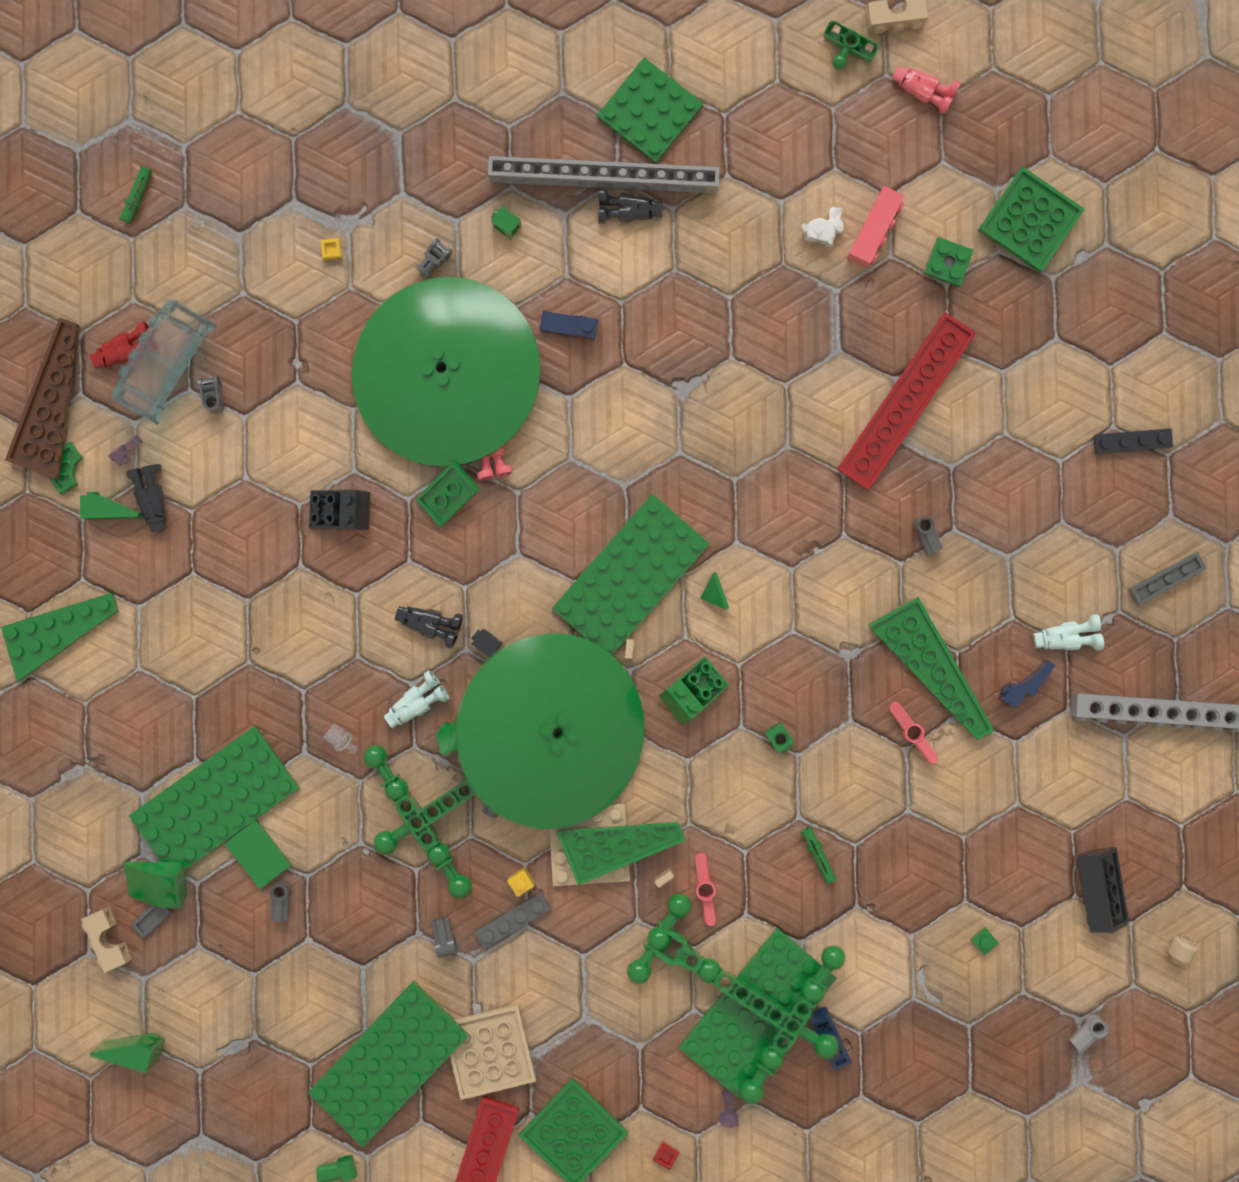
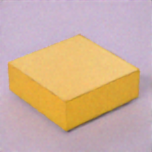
[320,238,342,260]

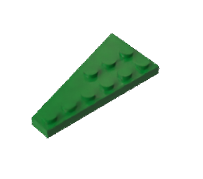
[1,593,119,682]
[556,822,686,885]

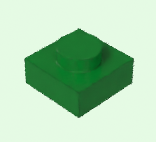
[970,927,999,956]

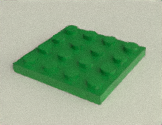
[597,57,703,164]
[978,166,1085,273]
[519,1077,628,1182]

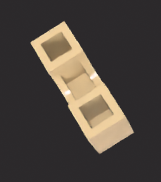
[865,0,928,34]
[81,906,132,973]

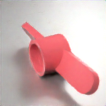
[890,702,938,764]
[695,853,716,926]

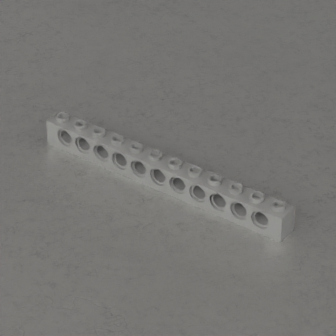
[488,156,719,193]
[1070,693,1239,732]

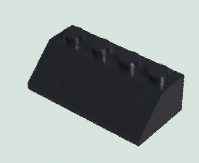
[1077,847,1129,933]

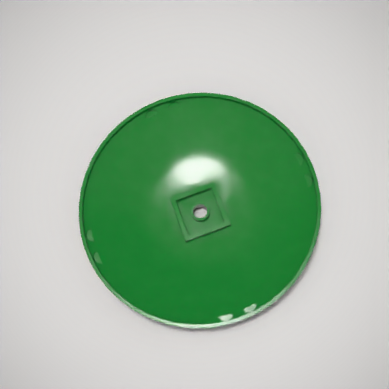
[352,277,541,467]
[456,633,644,829]

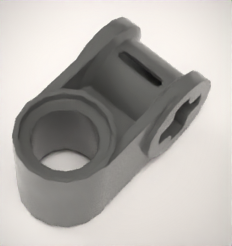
[198,375,224,414]

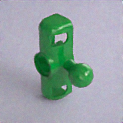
[823,20,879,70]

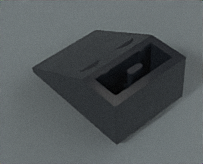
[309,490,370,530]

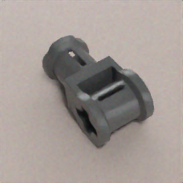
[415,238,453,278]

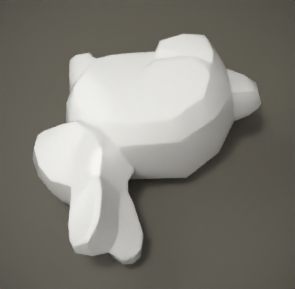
[801,207,844,247]

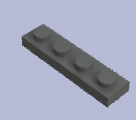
[1128,552,1207,606]
[475,892,551,949]

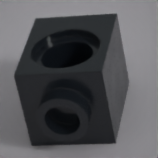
[471,629,503,658]

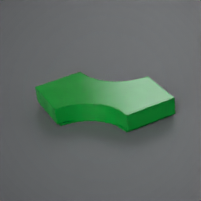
[50,442,83,495]

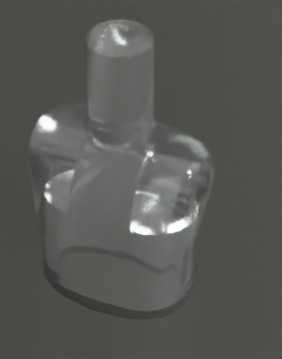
[322,723,358,755]

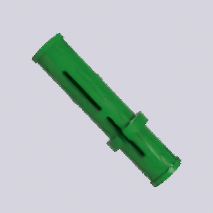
[119,166,152,224]
[800,826,837,884]

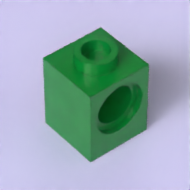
[491,206,522,240]
[764,722,794,753]

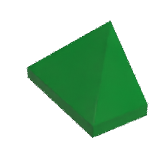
[700,572,729,610]

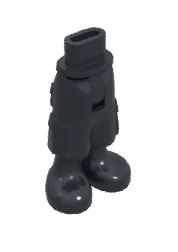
[598,188,663,224]
[126,464,167,532]
[394,606,463,649]

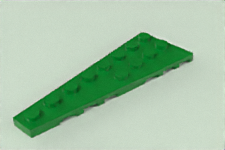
[868,597,994,740]

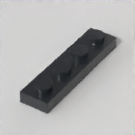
[1093,428,1173,454]

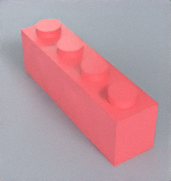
[847,186,905,268]

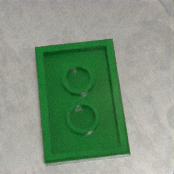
[415,461,481,528]
[225,819,292,889]

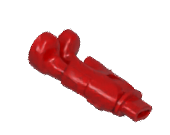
[90,321,160,369]

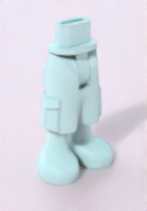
[1033,614,1104,651]
[384,670,450,728]

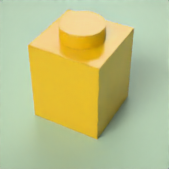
[507,867,535,897]

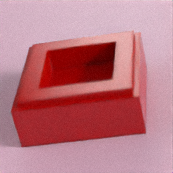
[653,1141,679,1170]

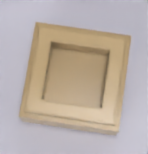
[625,639,634,659]
[654,868,674,888]

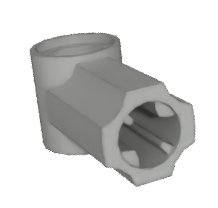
[1069,1015,1108,1053]

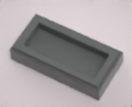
[130,905,174,939]

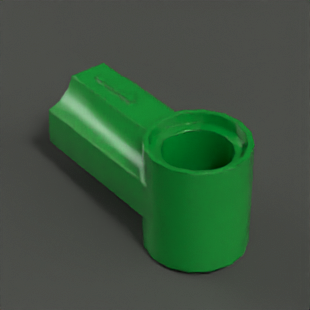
[316,1155,358,1182]

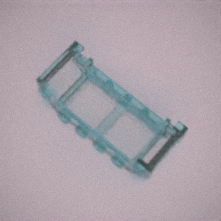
[111,298,217,425]

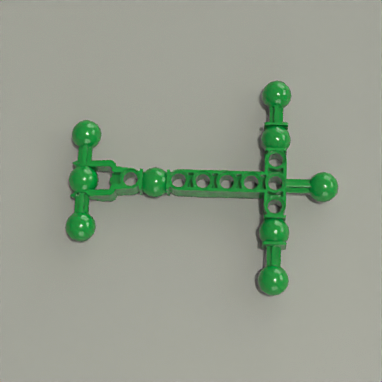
[363,729,558,899]
[627,893,846,1105]

